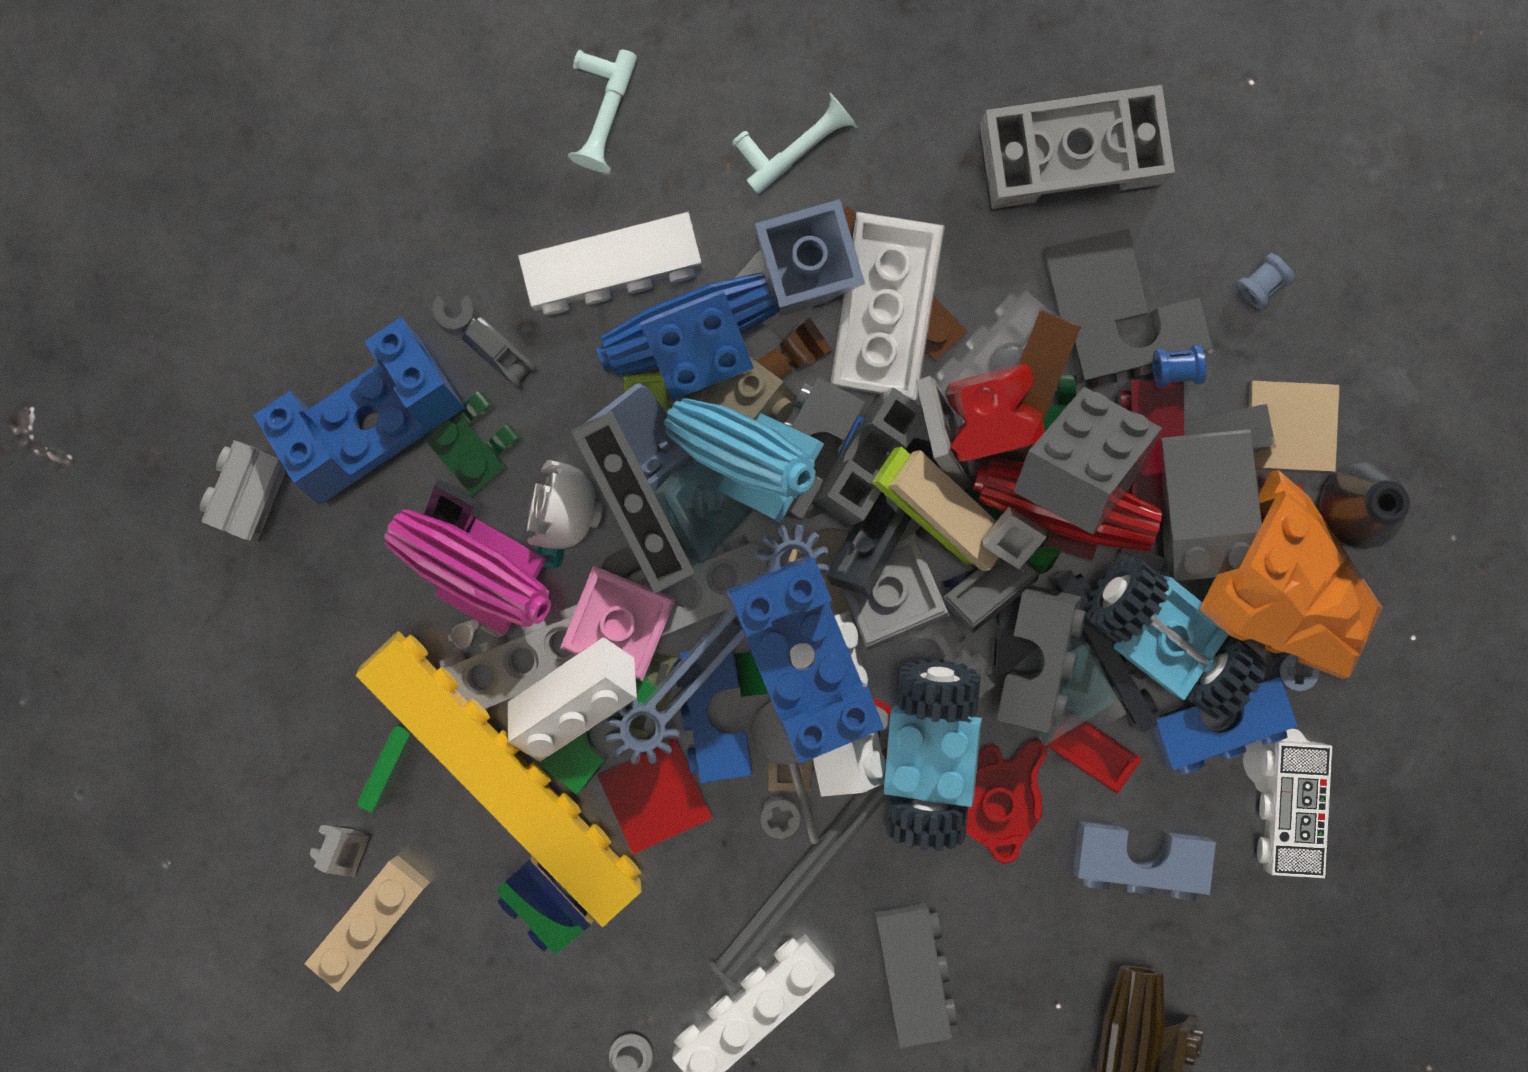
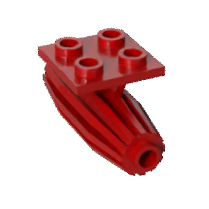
[972,458,1162,561]

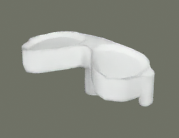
[448,619,502,650]

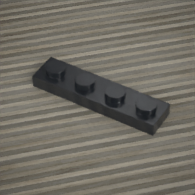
[826,437,940,596]
[1050,570,1159,733]

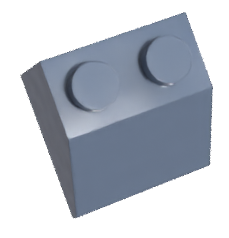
[755,199,865,316]

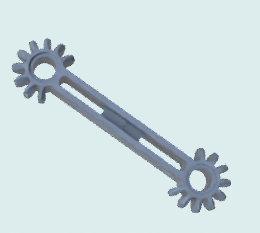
[605,524,829,765]

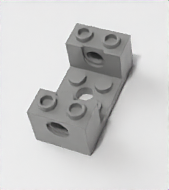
[980,85,1175,209]

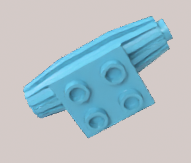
[664,398,824,523]

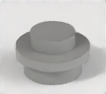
[609,1034,653,1072]

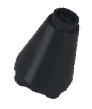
[1319,462,1410,549]

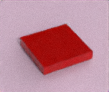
[597,738,713,854]

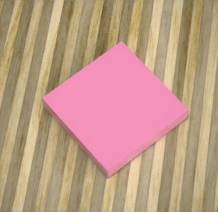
[560,566,676,681]

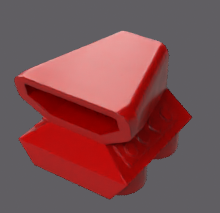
[945,364,1045,461]

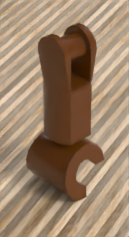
[757,317,832,379]

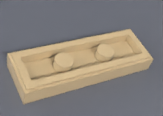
[889,450,999,571]

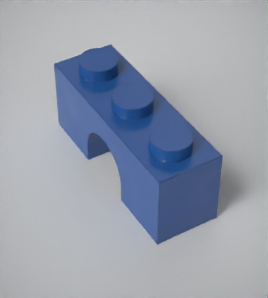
[673,649,753,783]
[1152,675,1298,774]

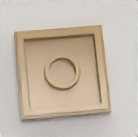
[1248,381,1339,472]

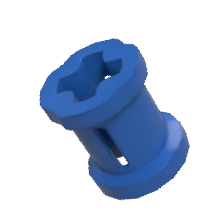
[1152,345,1206,388]

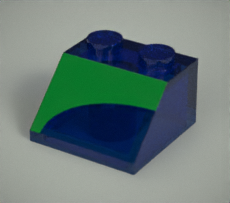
[495,855,594,955]

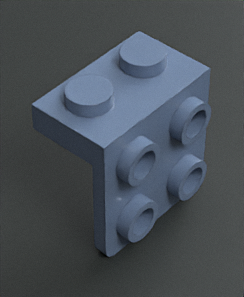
[587,383,700,497]

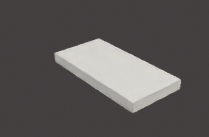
[831,212,945,400]

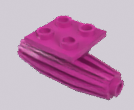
[384,509,551,636]

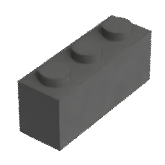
[874,902,958,1049]

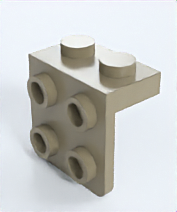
[669,357,797,423]

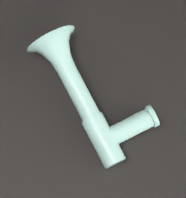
[568,50,637,173]
[732,93,859,195]

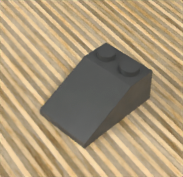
[1161,429,1262,581]

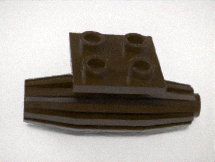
[1096,965,1203,1072]

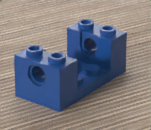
[253,317,465,505]
[726,555,884,764]

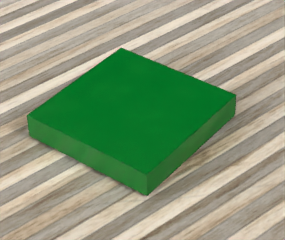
[357,723,417,813]

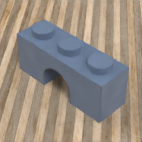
[1073,821,1216,901]

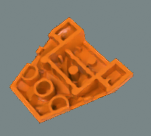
[1199,469,1383,679]

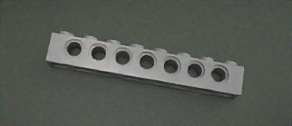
[439,536,767,709]

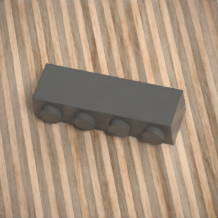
[571,411,694,594]

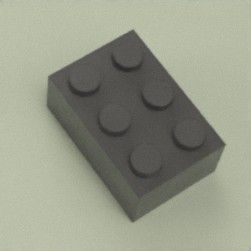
[1013,387,1162,534]

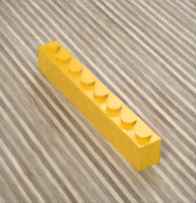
[355,631,641,927]

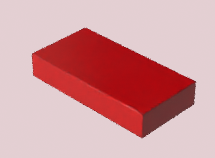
[1045,708,1142,795]

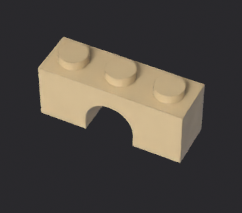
[305,855,431,992]

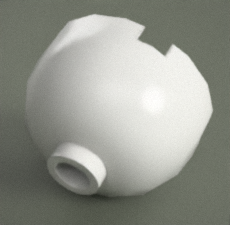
[527,460,602,549]

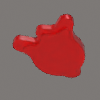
[966,738,1048,864]

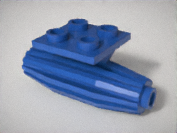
[596,272,779,400]

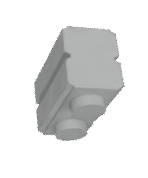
[200,440,286,542]

